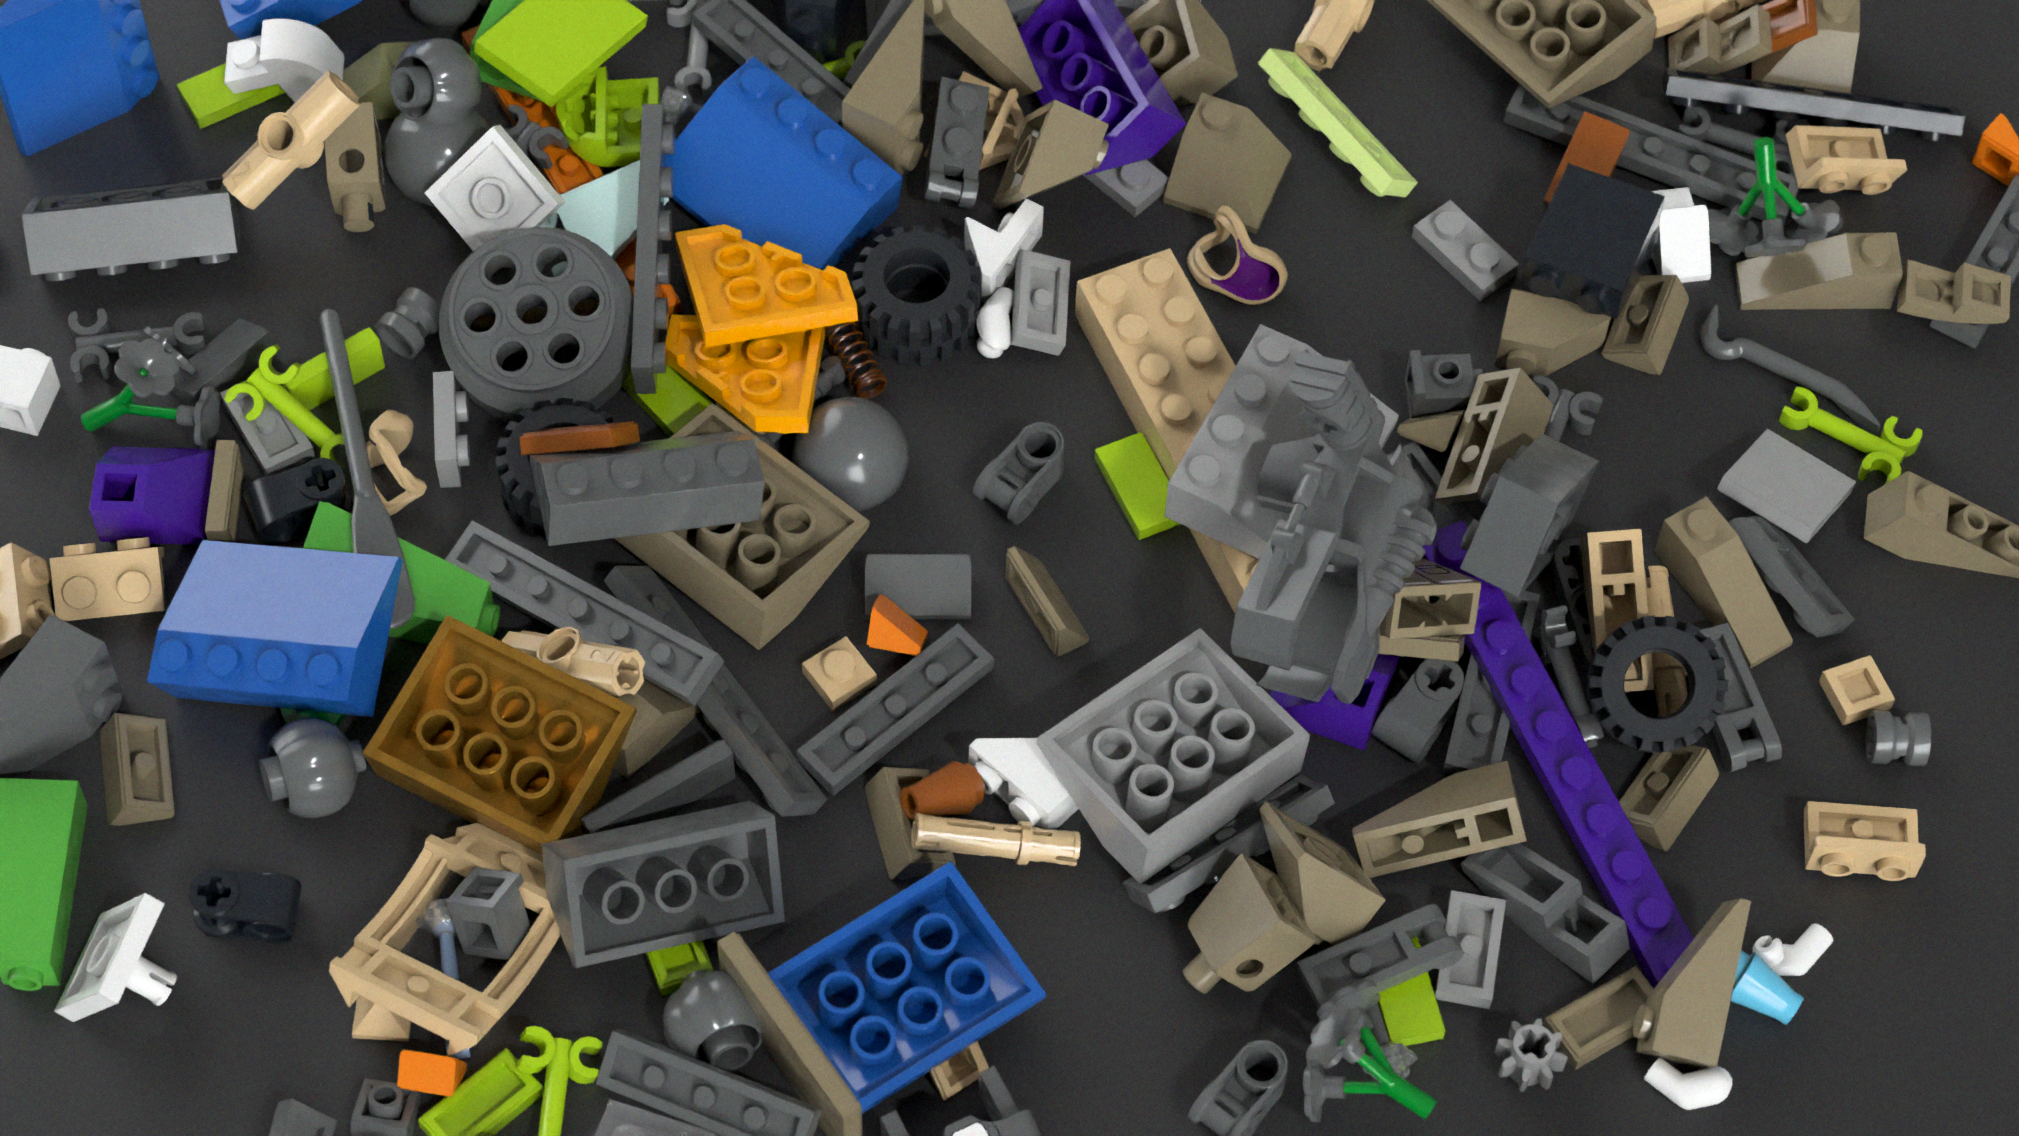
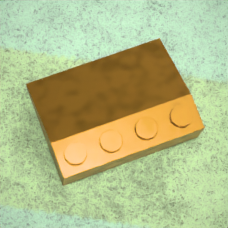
[363,615,637,855]

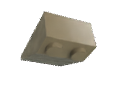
[842,0,924,176]

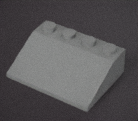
[1164,324,1399,559]
[1036,628,1310,884]

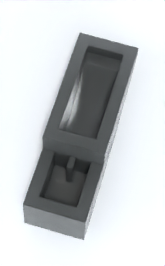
[1461,843,1630,984]

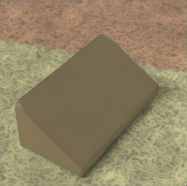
[1601,275,1689,375]
[1005,546,1089,657]
[100,713,175,826]
[1619,744,1719,851]
[865,767,956,880]

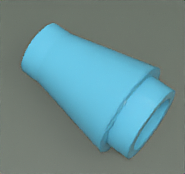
[1731,950,1804,1025]

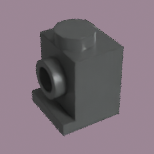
[1405,350,1483,418]
[446,867,531,960]

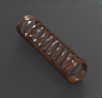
[825,322,887,399]

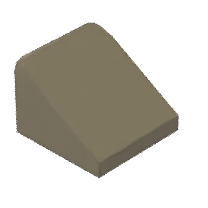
[1397,410,1466,452]

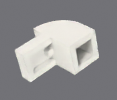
[224,19,344,103]

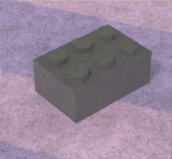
[1460,434,1599,597]

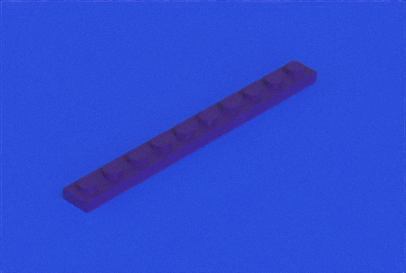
[1422,520,1694,989]

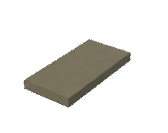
[717,932,862,1136]

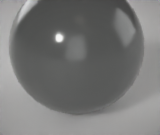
[384,106,491,206]
[792,397,909,512]

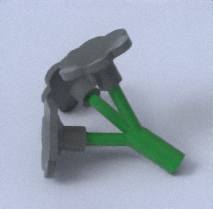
[1708,137,1843,257]
[81,326,221,449]
[1303,981,1438,1122]

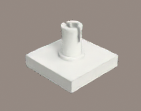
[425,125,565,251]
[54,893,177,1022]

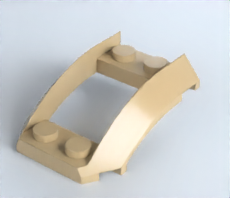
[329,823,561,1056]

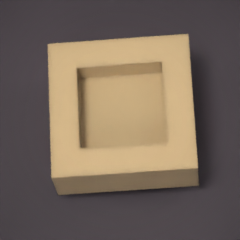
[802,636,877,712]
[1819,655,1895,726]

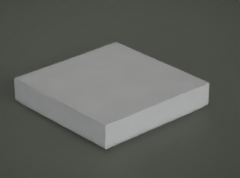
[1717,429,1856,543]

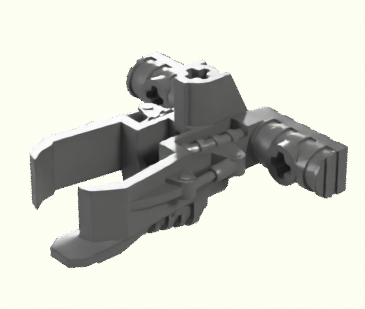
[1230,349,1437,704]

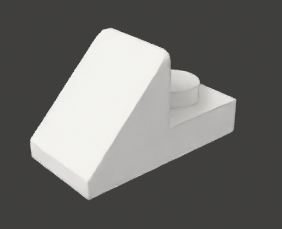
[1651,187,1711,283]
[964,198,1044,304]

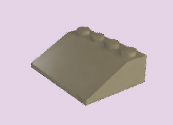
[1427,0,1656,109]
[614,403,870,650]

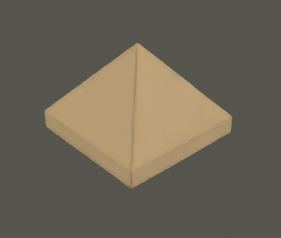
[352,996,411,1042]
[929,1041,989,1101]

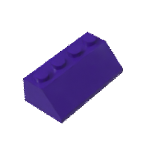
[1018,0,1186,175]

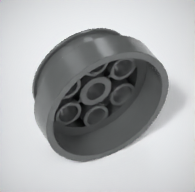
[439,227,634,423]

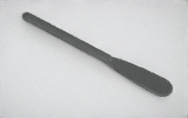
[319,308,415,629]

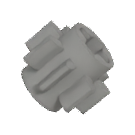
[1494,1018,1567,1092]

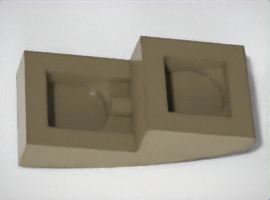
[1668,4,1772,74]
[1897,259,2011,324]

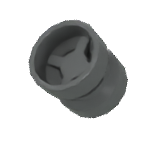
[374,287,441,360]
[1865,710,1931,766]

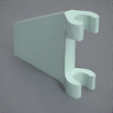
[540,160,669,277]

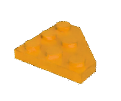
[675,224,858,348]
[665,315,825,434]

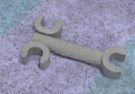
[667,0,713,101]

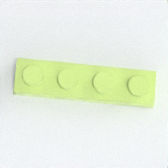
[1258,48,1418,197]

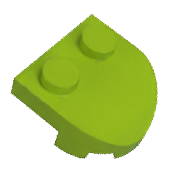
[556,67,660,167]

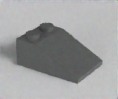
[0,614,123,779]

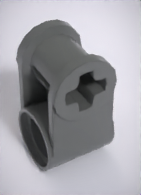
[973,422,1064,525]
[1371,659,1464,764]
[1187,1040,1288,1136]

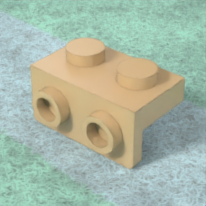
[1786,125,1907,195]
[49,537,167,621]
[0,542,55,660]
[1804,801,1926,881]

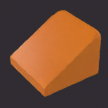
[1971,113,2019,187]
[867,594,928,656]
[397,1049,467,1097]

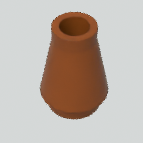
[900,761,984,820]

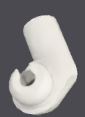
[976,287,1014,359]
[1752,923,1833,976]
[1644,1057,1732,1110]

